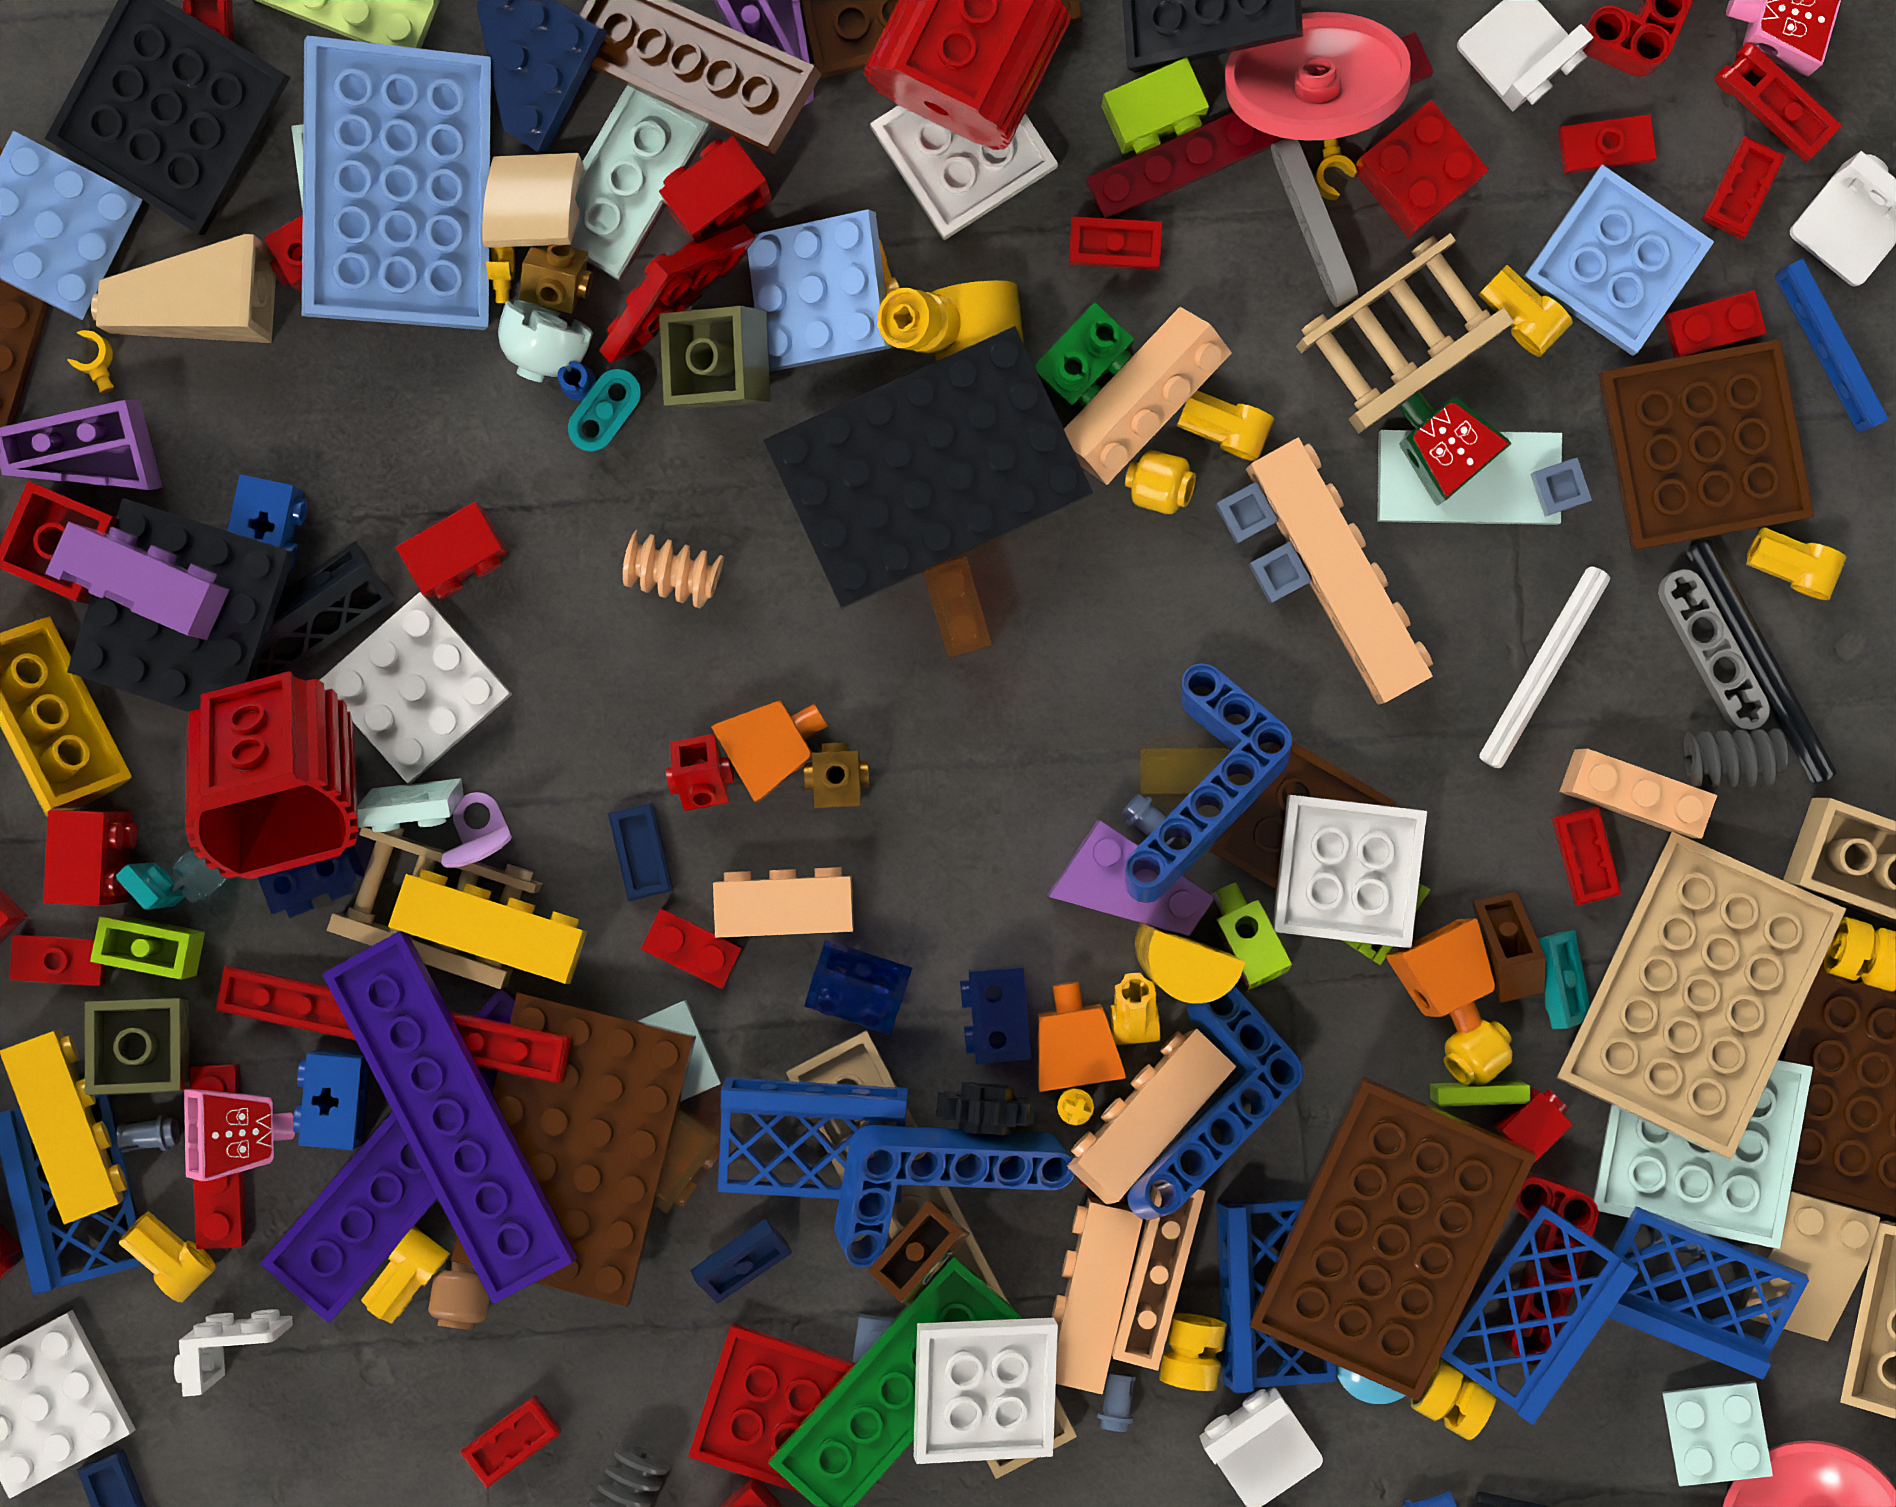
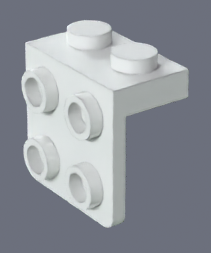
[1457,0,1593,112]
[1790,151,1896,286]
[174,1309,293,1396]
[1199,1386,1323,1507]

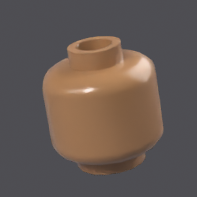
[428,1262,490,1330]

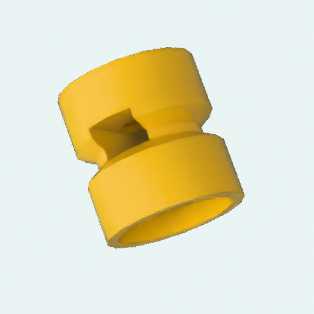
[877,288,960,354]
[1824,917,1896,992]
[1159,1313,1227,1391]
[1411,1357,1497,1440]

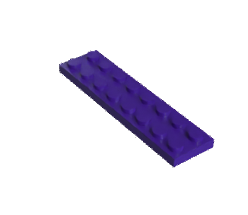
[322,931,577,1304]
[260,987,516,1324]

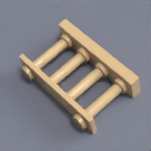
[1296,233,1514,434]
[326,826,542,989]

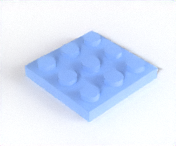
[0,131,142,320]
[1522,165,1714,356]
[748,209,892,372]

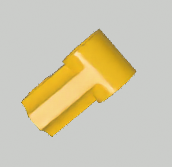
[1478,265,1573,357]
[1177,390,1275,462]
[1746,527,1847,600]
[1110,973,1160,1046]
[119,1211,216,1303]
[361,1226,450,1324]

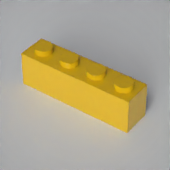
[388,869,587,984]
[0,1029,128,1225]

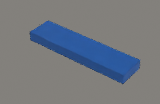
[1774,258,1889,433]

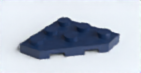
[476,0,608,154]

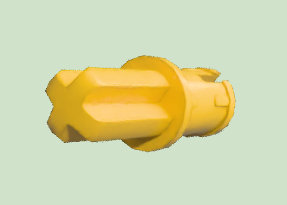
[1057,1087,1094,1126]

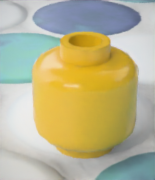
[1125,450,1196,514]
[1444,1019,1513,1085]

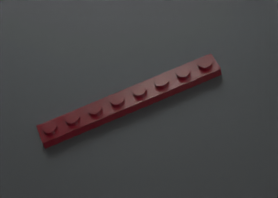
[1086,31,1434,219]

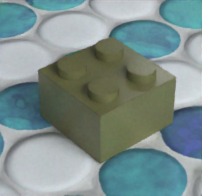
[659,306,770,409]
[85,998,190,1096]

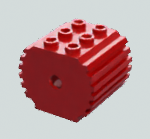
[863,0,1071,150]
[185,671,358,879]

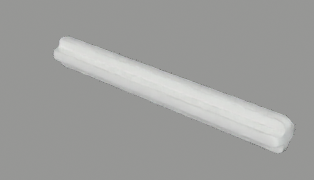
[1480,566,1610,768]

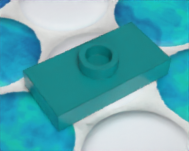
[116,862,186,910]

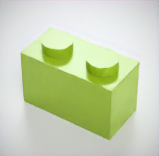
[1101,58,1209,155]
[90,914,205,980]

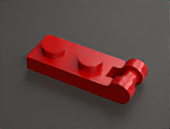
[1714,43,1842,163]

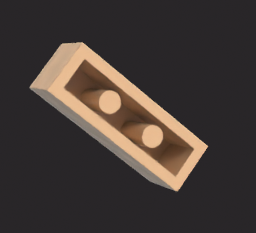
[1559,748,1717,839]
[713,867,854,938]

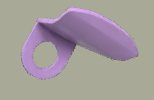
[441,792,512,868]

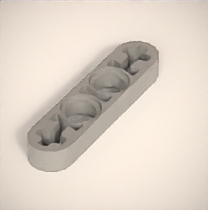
[1271,138,1358,307]
[1658,569,1770,730]

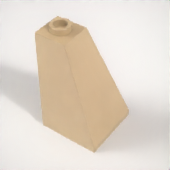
[91,234,276,343]

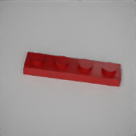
[189,1063,246,1249]

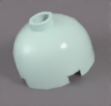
[498,300,593,382]

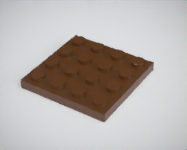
[1598,339,1814,551]

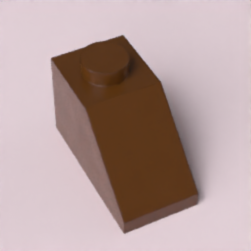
[1473,891,1545,1003]

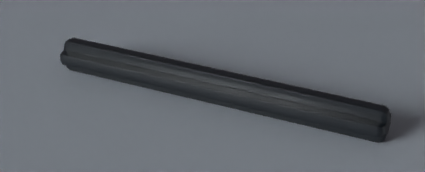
[1687,539,1836,784]

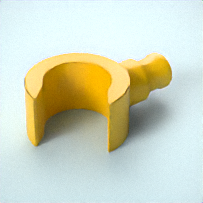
[1314,138,1357,200]
[486,247,515,303]
[67,330,114,394]

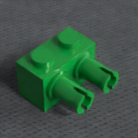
[1034,302,1135,412]

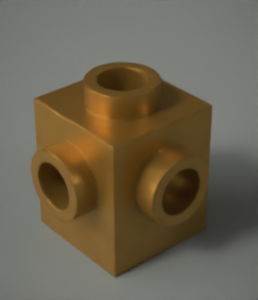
[519,244,593,314]
[804,743,869,808]

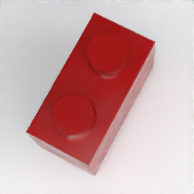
[395,502,509,600]

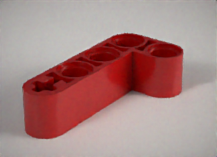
[1583,0,1693,77]
[1503,1172,1599,1365]

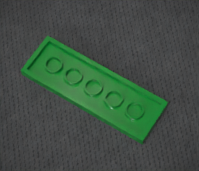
[768,1254,1022,1507]

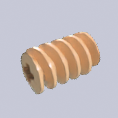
[623,530,724,609]

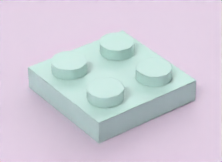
[357,778,464,832]
[1662,1381,1773,1486]

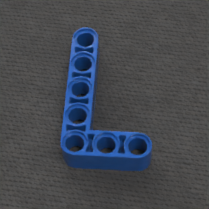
[1125,663,1292,903]
[1128,986,1304,1220]
[834,1125,1075,1268]

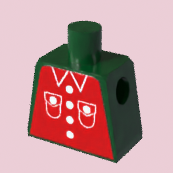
[1398,391,1512,506]

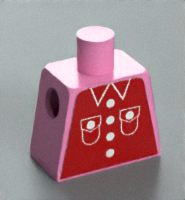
[1726,0,1841,77]
[184,1089,295,1181]

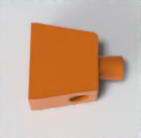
[711,700,828,802]
[1385,918,1495,1033]
[1037,981,1126,1092]

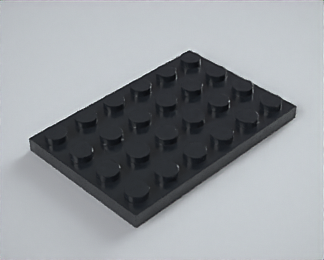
[764,326,1093,610]

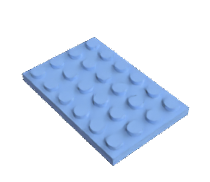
[302,35,491,330]

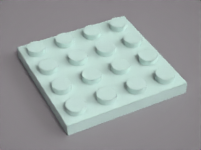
[1593,1060,1813,1249]

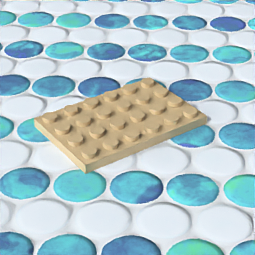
[1557,831,1846,1160]

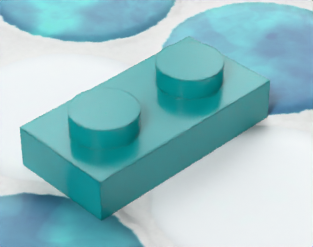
[1537,930,1590,1030]

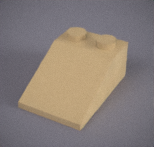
[1739,1189,1880,1341]

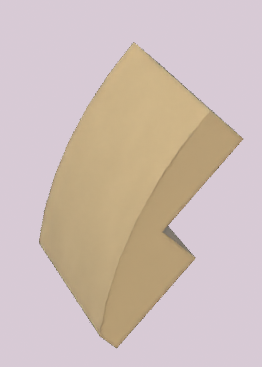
[482,153,584,248]

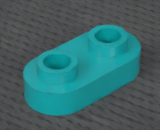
[568,369,641,452]

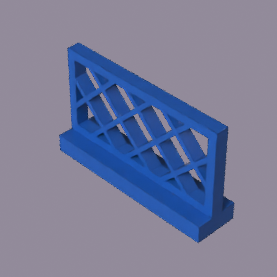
[718,1077,908,1203]
[0,1095,143,1295]
[1216,1199,1337,1393]
[1441,1204,1638,1425]
[1587,1206,1809,1379]

